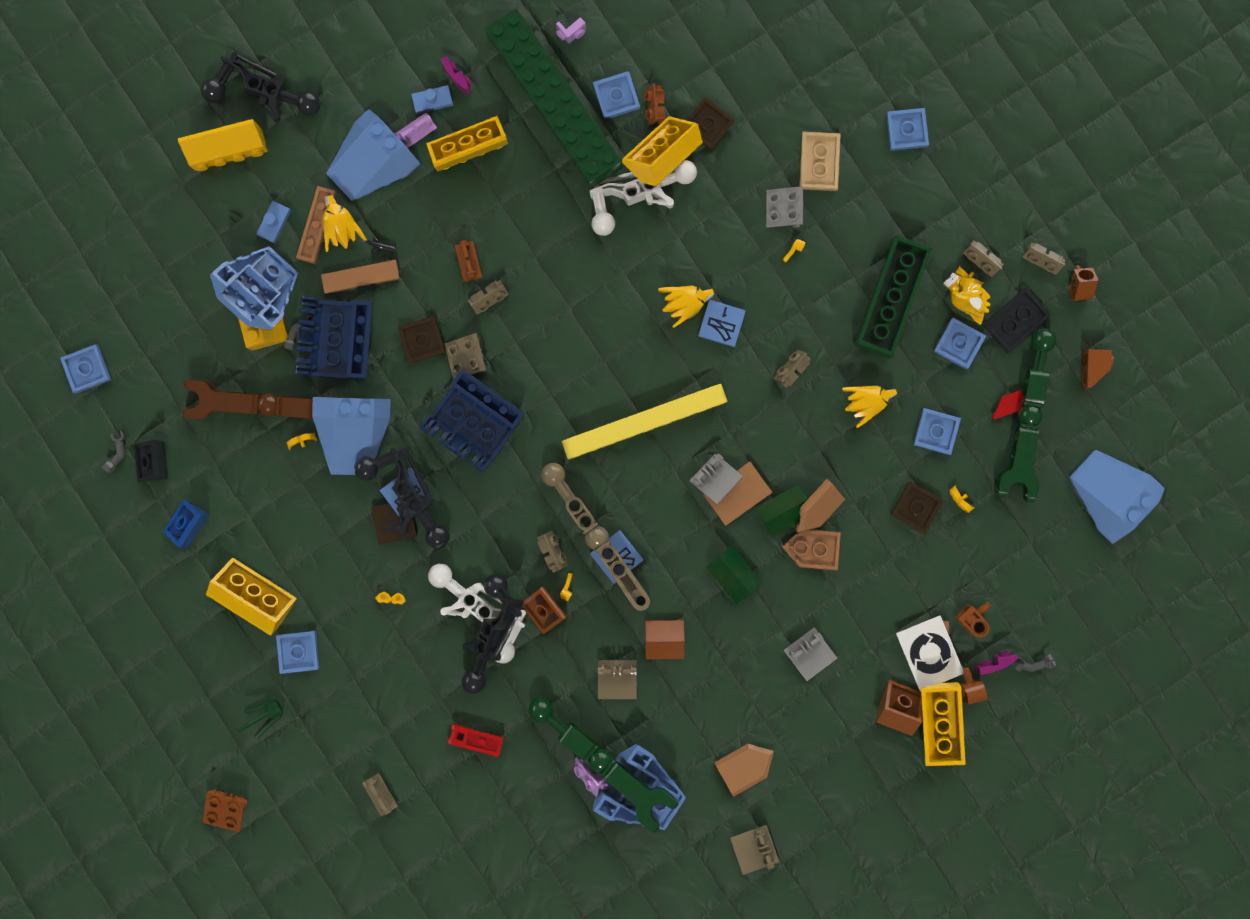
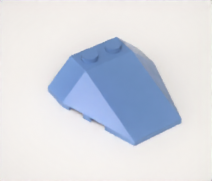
[326,109,420,202]
[210,246,298,330]
[312,397,391,475]
[1069,450,1165,544]
[592,744,686,830]

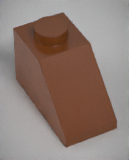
[1081,349,1114,389]

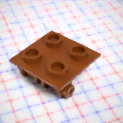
[202,789,248,833]

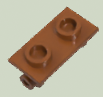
[644,83,666,127]
[455,240,482,282]

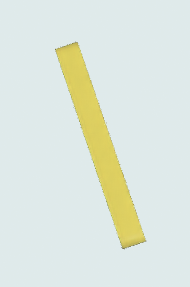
[561,384,728,460]

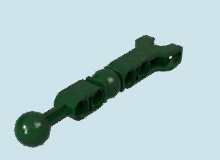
[995,329,1056,503]
[529,698,679,833]

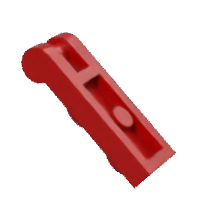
[447,723,504,757]

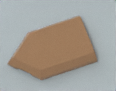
[796,479,845,532]
[782,530,841,571]
[714,743,774,797]

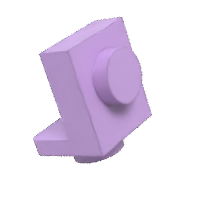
[556,17,586,44]

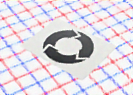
[896,615,964,692]

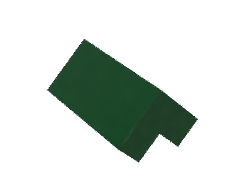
[756,485,808,537]
[706,546,762,604]

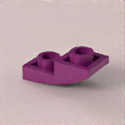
[441,56,472,95]
[975,651,1018,675]

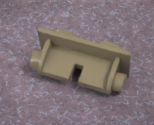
[962,240,1003,277]
[1022,242,1065,275]
[468,280,509,315]
[774,350,811,388]
[537,531,568,572]
[362,773,398,816]

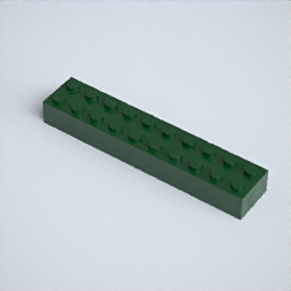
[485,8,623,189]

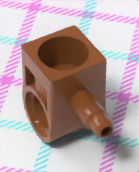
[1070,265,1098,301]
[954,602,991,638]
[959,667,987,705]

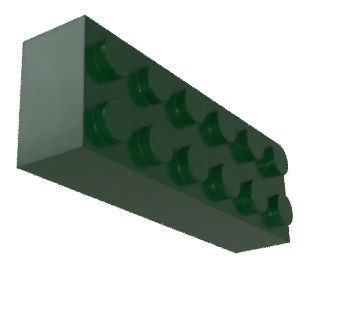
[854,235,932,359]

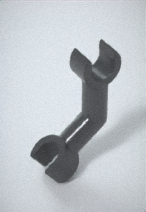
[284,315,312,351]
[102,431,126,473]
[1013,654,1056,672]

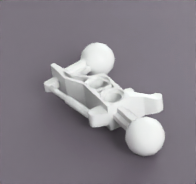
[589,160,697,236]
[428,564,526,664]

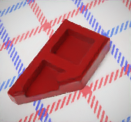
[992,390,1024,420]

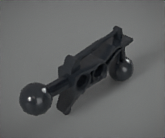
[200,52,321,123]
[354,448,450,549]
[461,574,524,694]

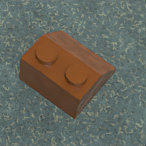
[876,680,922,736]

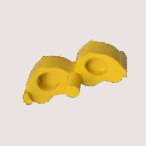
[955,266,984,286]
[287,433,317,450]
[949,485,974,513]
[375,592,406,605]

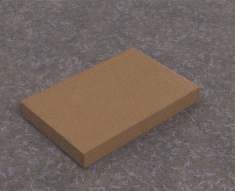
[703,462,772,526]

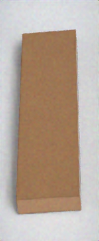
[296,186,337,265]
[321,260,400,294]

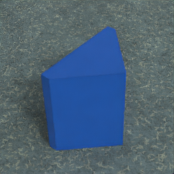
[163,499,209,548]

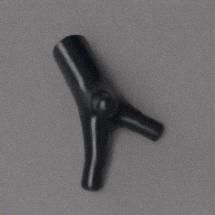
[366,236,396,254]

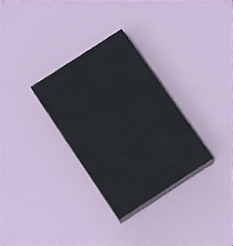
[982,287,1051,354]

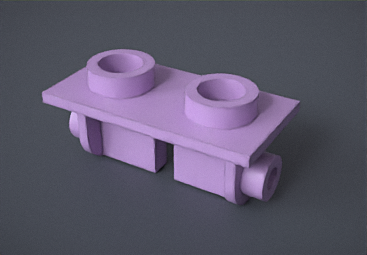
[395,113,437,148]
[574,757,608,797]

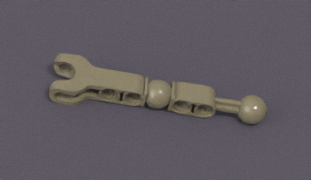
[541,463,650,611]

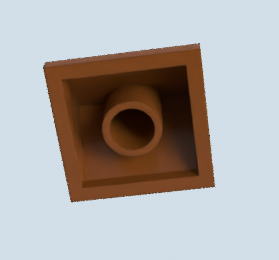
[522,586,567,634]
[645,620,685,659]

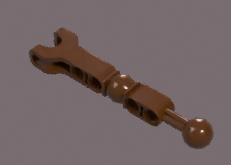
[183,379,313,419]

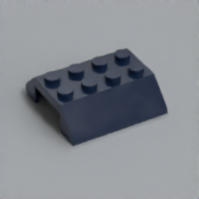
[294,297,373,379]
[419,369,525,473]

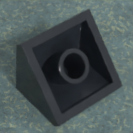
[134,440,168,483]

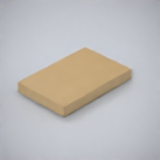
[799,132,840,191]

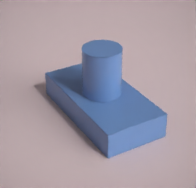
[411,85,453,114]
[256,201,291,244]

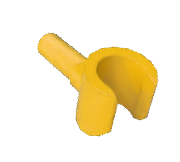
[782,239,805,262]
[560,573,573,601]

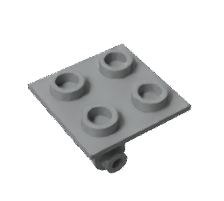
[766,186,803,228]
[690,453,743,505]
[784,627,837,681]

